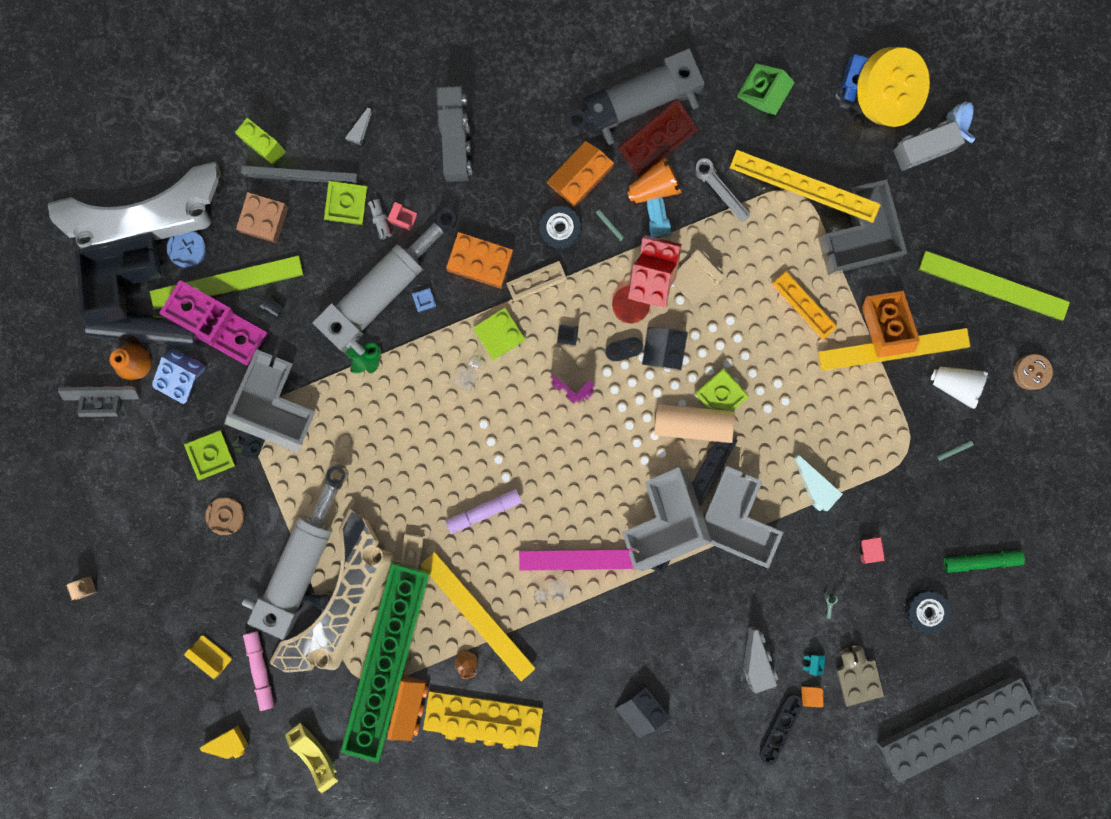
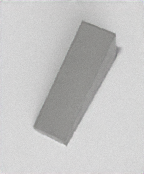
[345,108,372,145]

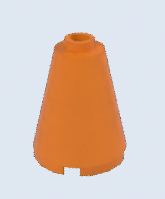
[627,158,682,203]
[110,343,152,381]

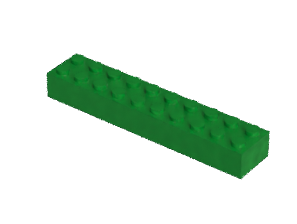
[341,561,431,763]

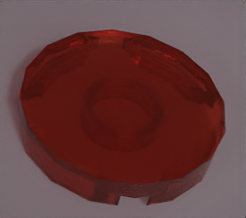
[612,286,650,324]

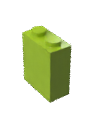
[235,118,286,166]

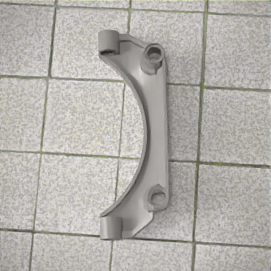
[48,161,221,249]

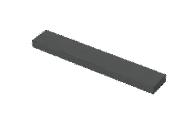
[241,166,359,185]

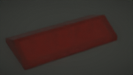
[618,99,698,177]

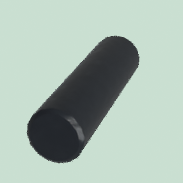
[84,313,200,347]

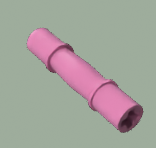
[243,631,275,711]

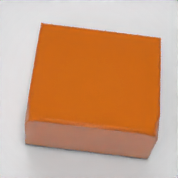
[801,686,823,707]

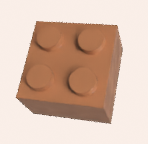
[236,192,288,243]

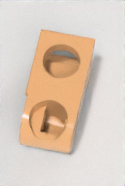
[66,576,96,600]

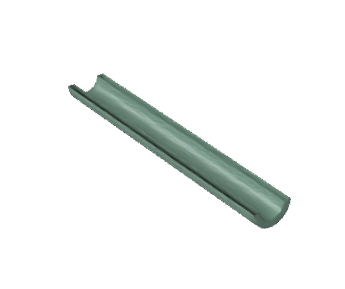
[596,209,625,241]
[937,440,974,461]

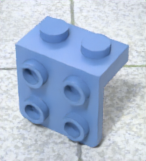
[152,348,206,404]

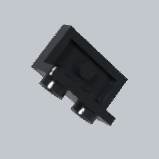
[231,430,265,459]

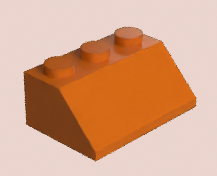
[546,141,614,208]
[387,676,429,741]

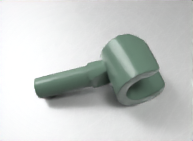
[824,591,838,619]

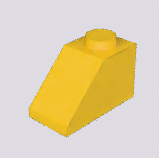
[200,726,249,759]

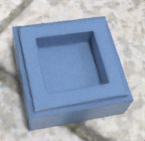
[412,288,436,312]

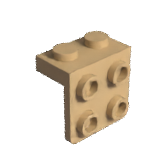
[673,249,724,305]

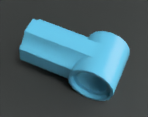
[647,198,671,238]

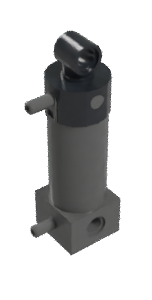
[567,48,705,145]

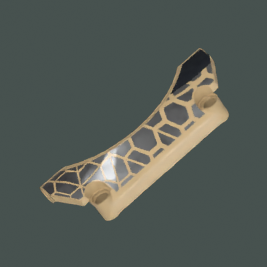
[270,508,394,672]

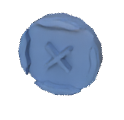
[167,231,206,268]

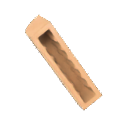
[654,404,735,443]

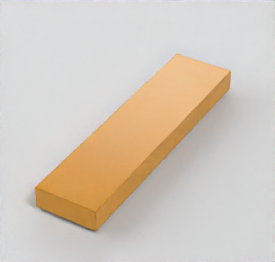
[771,271,838,340]

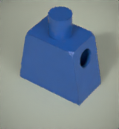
[841,54,869,102]

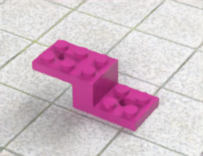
[159,280,268,366]

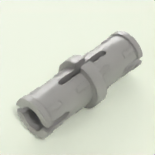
[368,199,392,239]

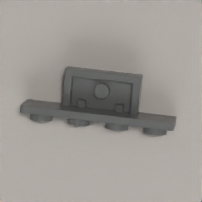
[58,385,140,417]

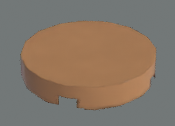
[206,497,245,535]

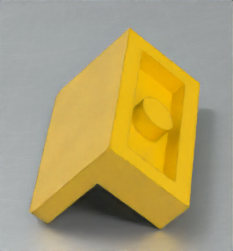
[184,635,232,679]

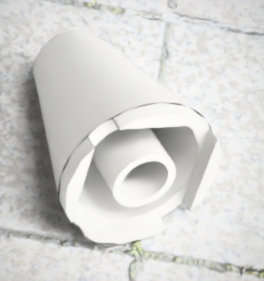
[931,367,988,409]

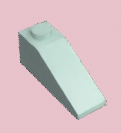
[793,455,842,511]

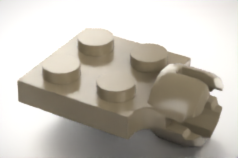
[836,646,884,707]

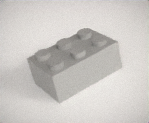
[893,121,965,171]

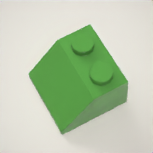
[737,64,795,115]

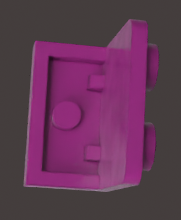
[550,374,595,404]

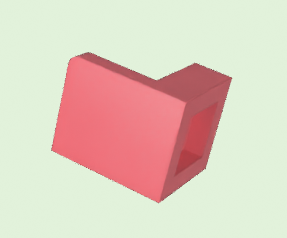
[387,202,417,231]
[860,537,884,564]

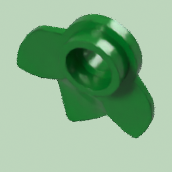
[345,343,381,374]

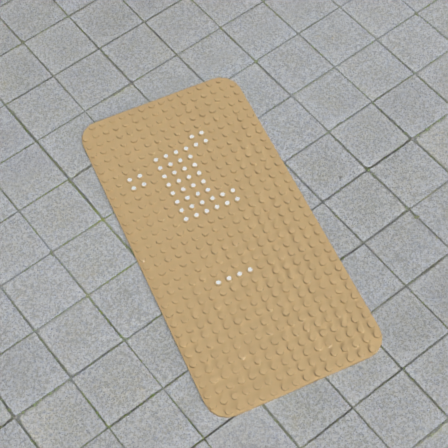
[258,189,911,679]

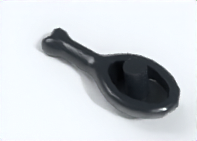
[303,592,333,613]

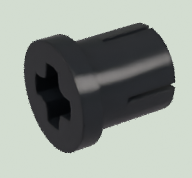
[259,294,285,318]

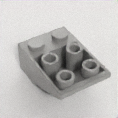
[743,626,778,694]

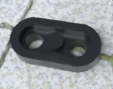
[605,337,643,362]

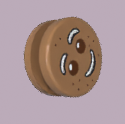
[1013,354,1053,390]

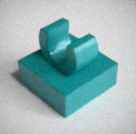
[803,654,826,676]

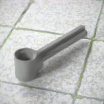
[695,158,750,222]

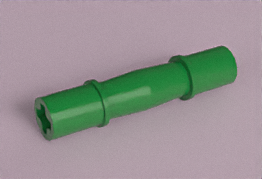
[944,550,1025,573]

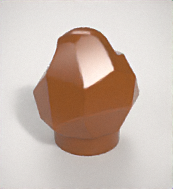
[455,649,478,679]

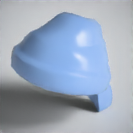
[946,101,975,143]

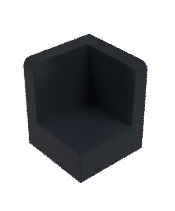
[557,325,579,347]

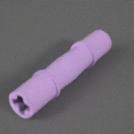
[445,489,522,534]

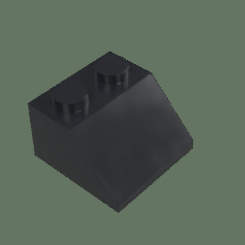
[642,327,688,371]
[615,684,670,738]

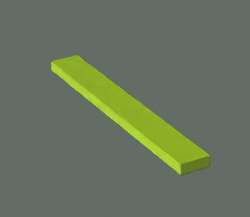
[918,251,1070,321]
[150,256,304,310]

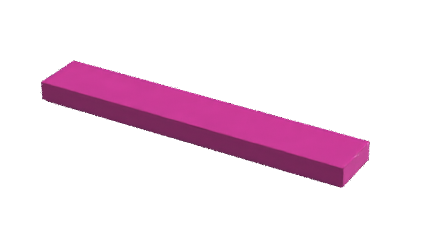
[519,549,634,571]

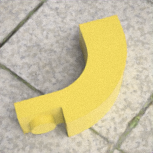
[285,723,338,793]

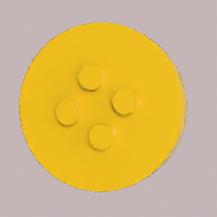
[857,47,930,127]

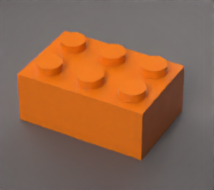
[446,232,514,289]
[862,291,920,358]

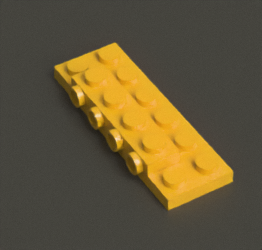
[423,690,543,749]

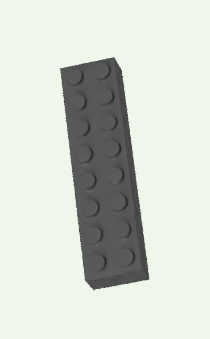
[877,675,1039,783]

